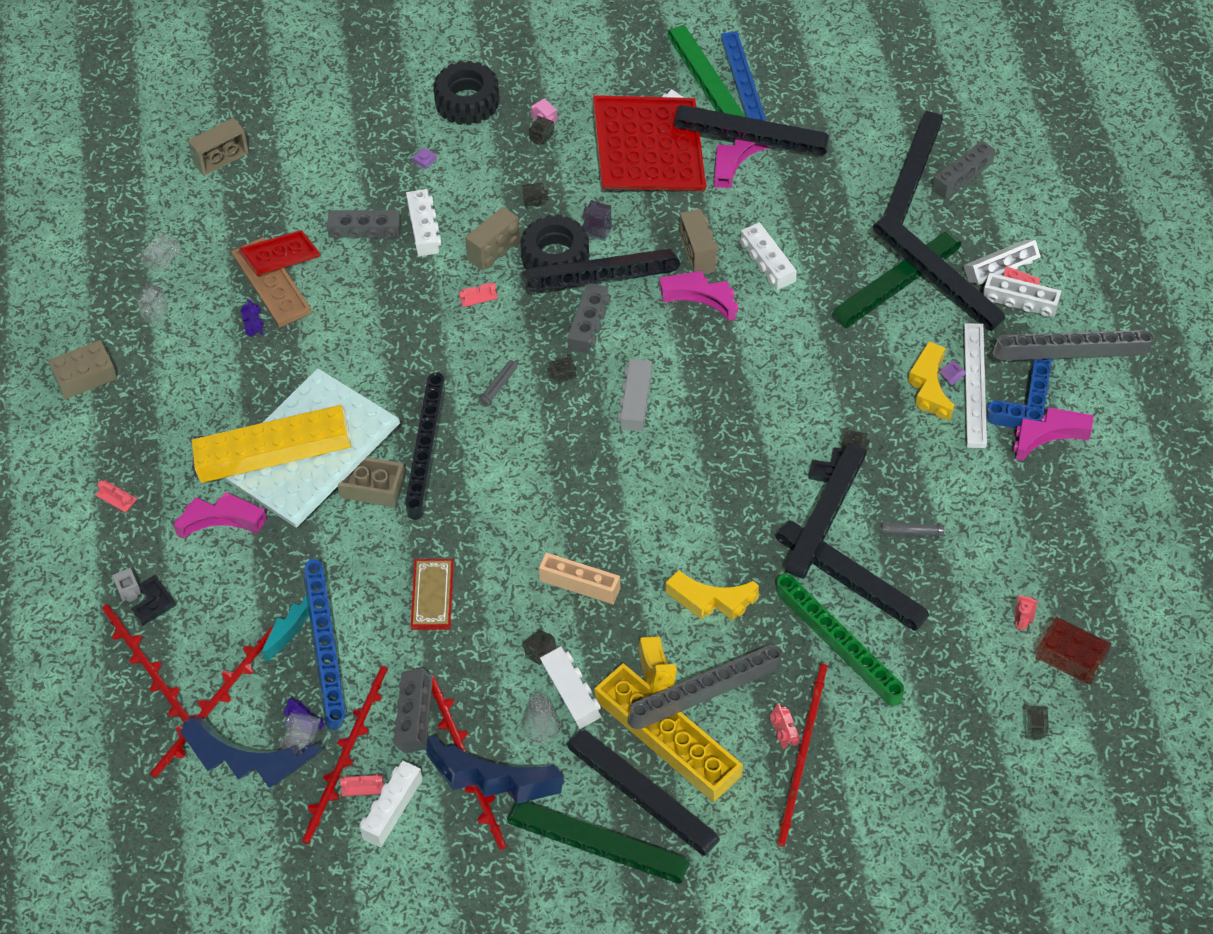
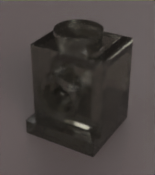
[529,116,555,145]
[522,183,549,209]
[547,354,577,385]
[841,427,870,451]
[523,629,556,665]

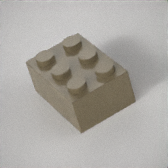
[188,118,249,176]
[465,207,520,271]
[680,209,718,274]
[48,340,117,399]
[338,457,406,508]

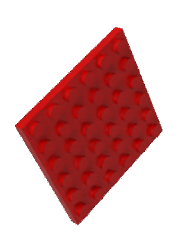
[592,95,706,191]

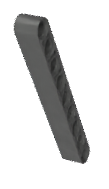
[993,330,1154,360]
[628,645,783,729]

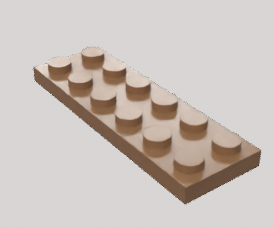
[231,237,312,328]

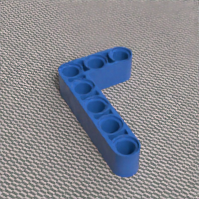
[986,358,1052,428]

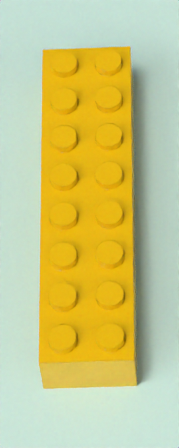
[192,404,351,483]
[594,663,743,803]

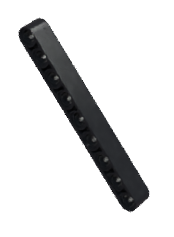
[674,105,830,155]
[885,110,943,224]
[873,213,1005,331]
[520,249,680,292]
[405,372,445,520]
[785,443,867,579]
[775,520,929,631]
[566,729,720,856]

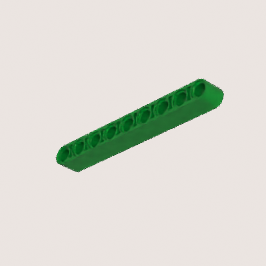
[668,25,746,117]
[776,574,904,706]

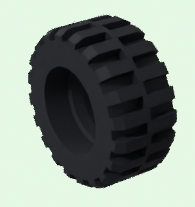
[433,61,500,125]
[520,215,590,279]

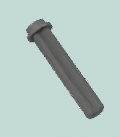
[478,360,517,407]
[881,522,944,538]

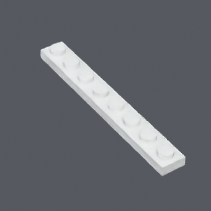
[964,323,987,448]

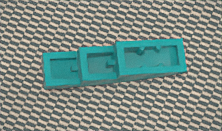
[262,595,315,661]

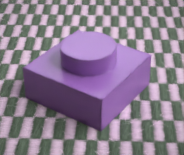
[412,148,437,169]
[939,360,966,386]

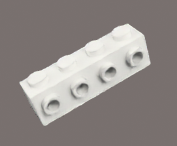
[406,189,442,256]
[740,222,797,290]
[963,240,1041,285]
[984,273,1061,318]
[540,646,601,729]
[360,761,422,847]

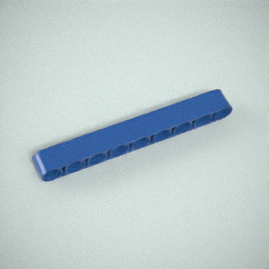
[303,559,345,730]

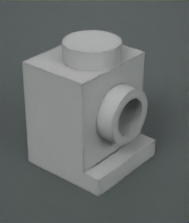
[112,568,141,602]

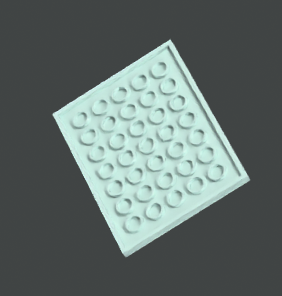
[222,369,400,528]

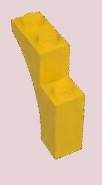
[908,341,955,421]
[666,570,759,621]
[638,637,677,695]

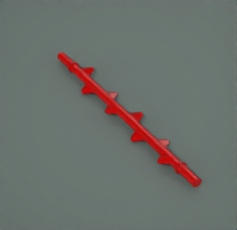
[102,604,197,722]
[149,626,273,778]
[777,664,828,847]
[302,666,388,844]
[432,675,507,850]

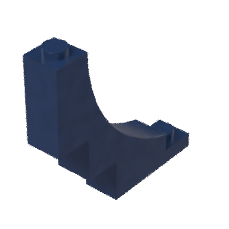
[179,717,324,788]
[426,736,564,804]

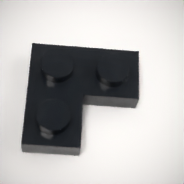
[809,447,845,482]
[131,575,176,626]

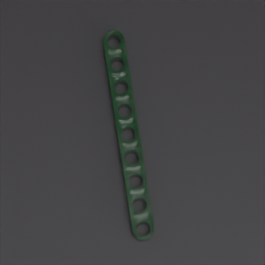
[832,231,962,328]
[507,802,690,884]

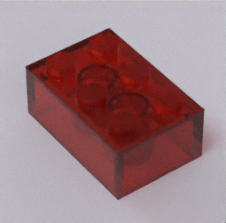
[1036,616,1112,686]

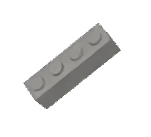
[618,359,652,432]

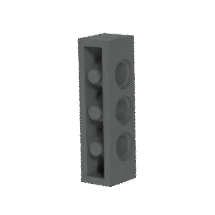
[932,140,995,200]
[327,210,401,239]
[567,283,611,353]
[394,668,433,753]

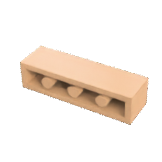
[539,553,620,604]

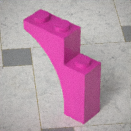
[714,139,770,188]
[659,271,738,321]
[1013,407,1094,461]
[174,492,267,539]

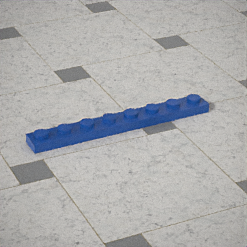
[721,31,766,121]

